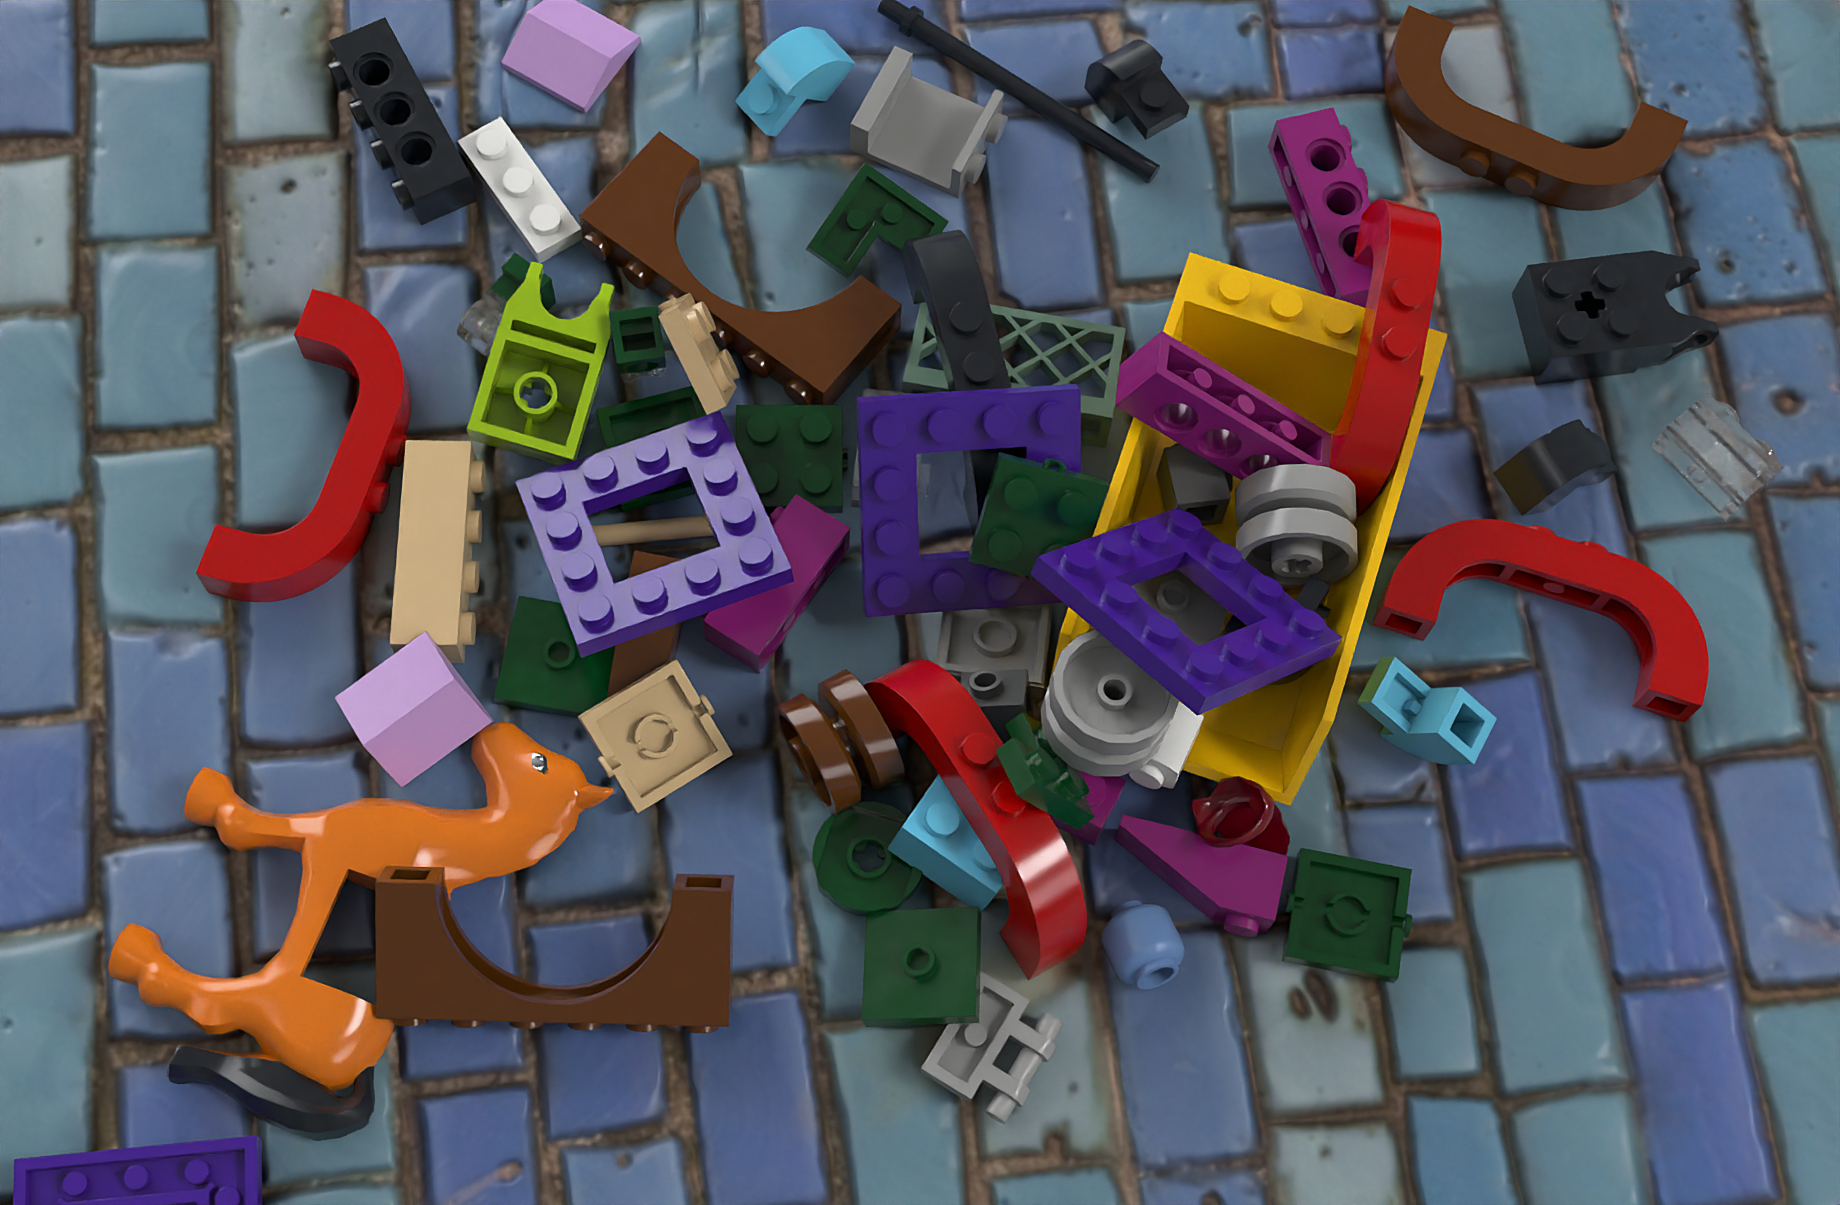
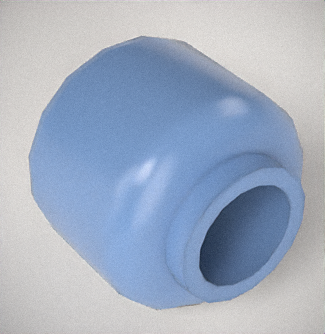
[1101,900,1185,989]

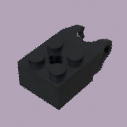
[1512,250,1719,385]

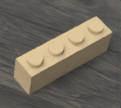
[390,440,486,663]

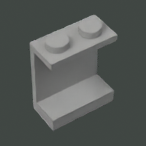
[850,46,1008,198]

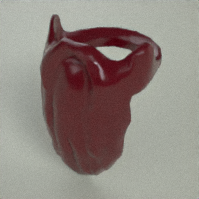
[1191,776,1290,855]

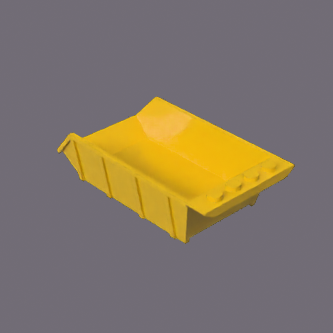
[1041,252,1448,806]

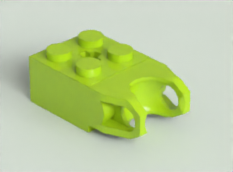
[467,261,615,466]

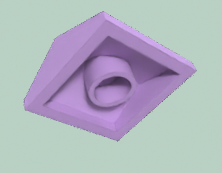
[501,0,641,114]
[335,631,493,787]

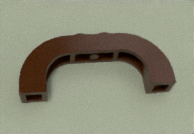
[1384,5,1688,211]

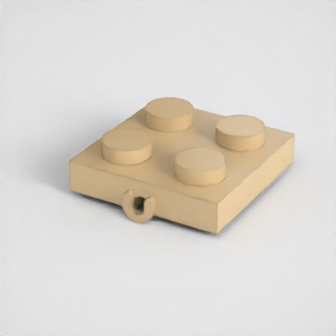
[658,293,739,415]
[577,658,733,813]

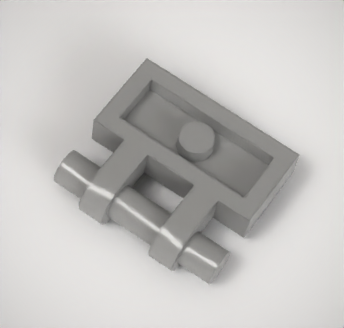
[920,971,1063,1124]

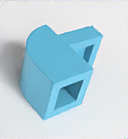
[735,27,856,137]
[1357,657,1497,765]

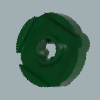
[812,801,923,916]

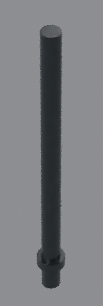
[877,0,1160,183]

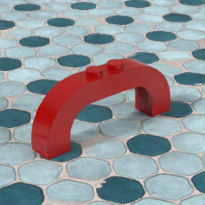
[1329,198,1442,517]
[196,289,412,603]
[1372,519,1709,723]
[863,659,1087,981]

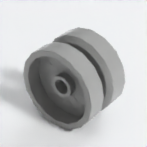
[1236,464,1358,589]
[1041,629,1179,776]

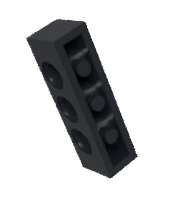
[328,17,477,225]

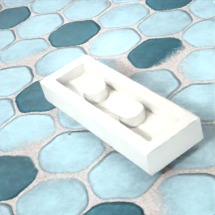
[457,117,583,263]

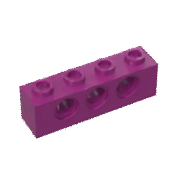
[1268,107,1373,308]
[1115,331,1331,481]

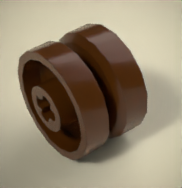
[774,669,905,814]

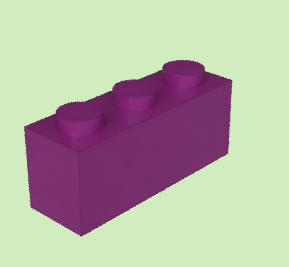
[701,494,850,674]

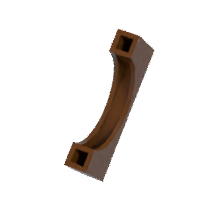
[579,131,902,405]
[375,866,735,1033]

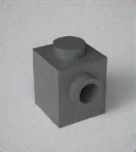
[1156,443,1233,526]
[960,669,1034,744]

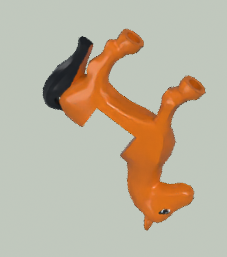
[108,721,614,1141]

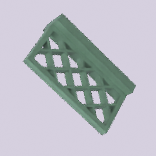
[901,302,1126,448]

